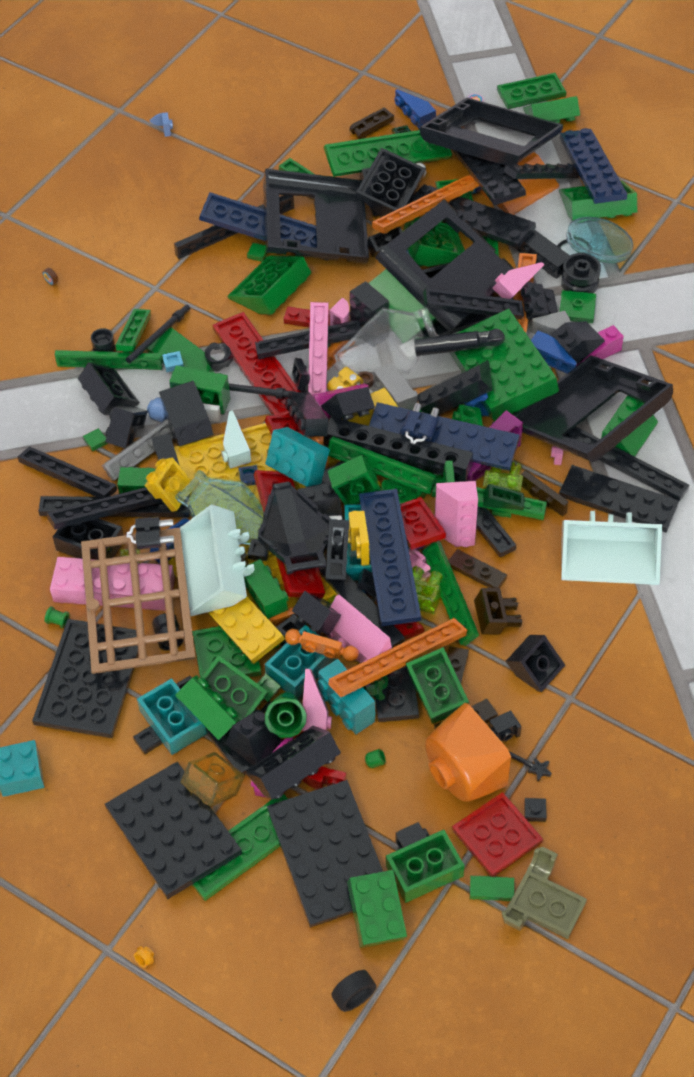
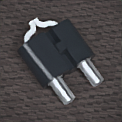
[127,517,174,550]

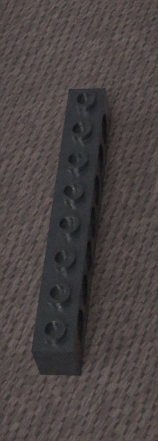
[324,417,473,481]

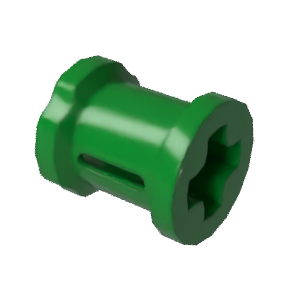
[44,606,70,629]

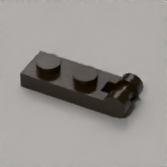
[349,107,394,139]

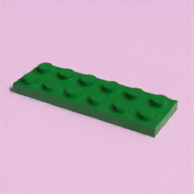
[192,795,288,901]

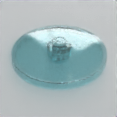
[566,217,633,263]

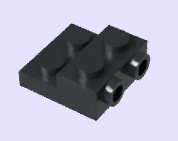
[520,282,558,320]

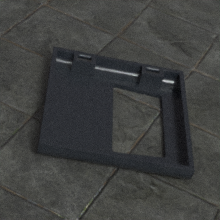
[420,97,563,166]
[263,169,369,264]
[375,199,515,332]
[514,355,673,462]

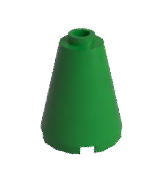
[265,692,307,738]

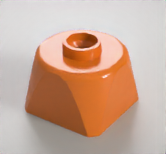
[425,703,511,802]

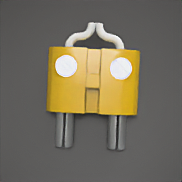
[327,363,363,391]

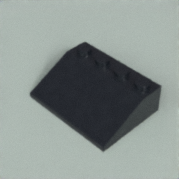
[356,148,426,217]

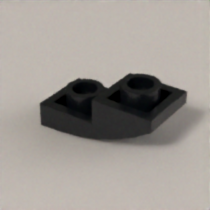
[152,433,179,465]

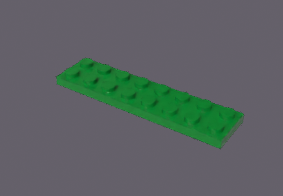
[323,130,452,177]

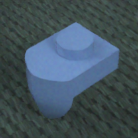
[150,112,173,137]

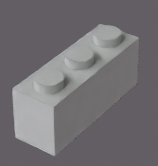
[373,363,418,410]

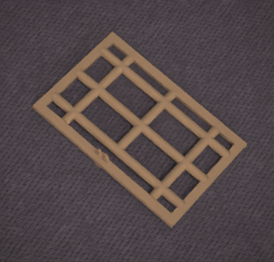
[81,528,195,674]

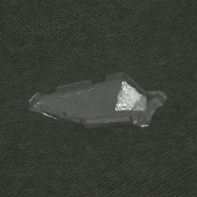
[334,307,439,374]

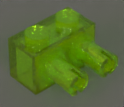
[483,462,523,492]
[412,566,443,614]

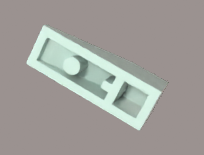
[221,410,251,468]

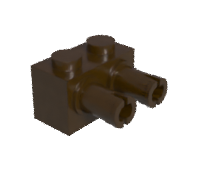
[474,588,522,634]

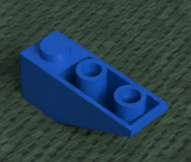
[394,89,436,130]

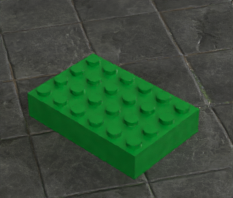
[449,309,559,422]

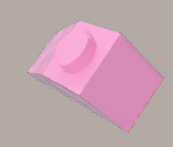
[493,262,544,299]
[302,669,332,731]

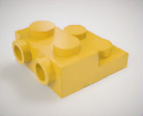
[144,457,195,512]
[348,511,369,566]

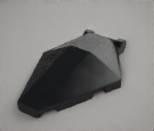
[258,482,331,575]

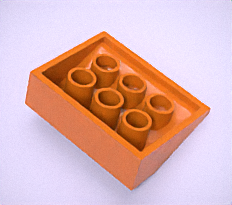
[478,152,559,215]

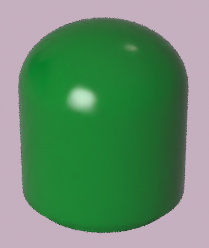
[365,749,386,768]

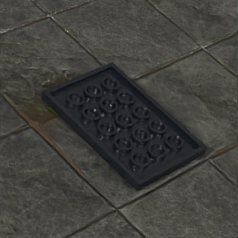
[32,619,139,738]
[105,761,242,900]
[267,780,383,928]

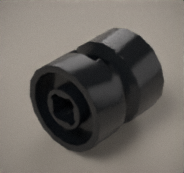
[91,328,117,352]
[152,613,184,651]

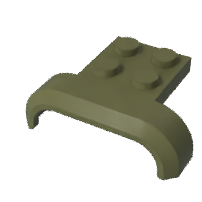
[502,847,587,939]

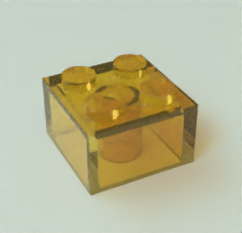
[180,752,245,807]

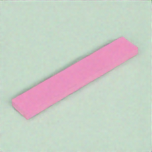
[308,302,329,396]

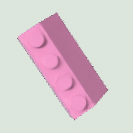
[435,481,478,547]
[326,595,392,663]

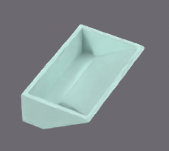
[180,504,254,617]
[561,511,662,585]

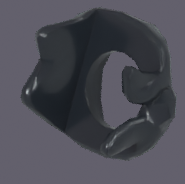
[204,342,233,371]

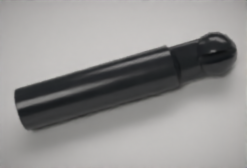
[414,329,505,357]

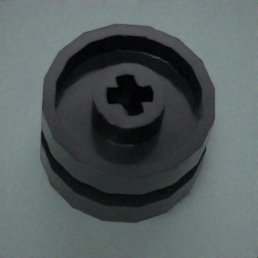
[561,253,601,293]

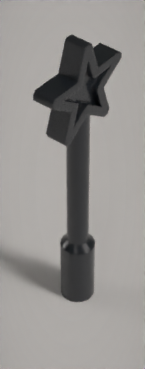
[509,751,552,782]

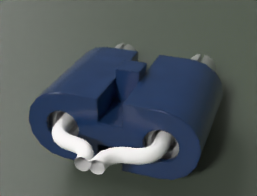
[400,403,439,444]

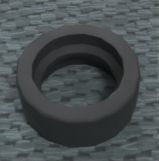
[331,970,376,1012]

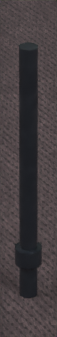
[126,305,190,363]
[229,383,294,399]

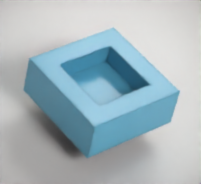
[162,351,184,372]

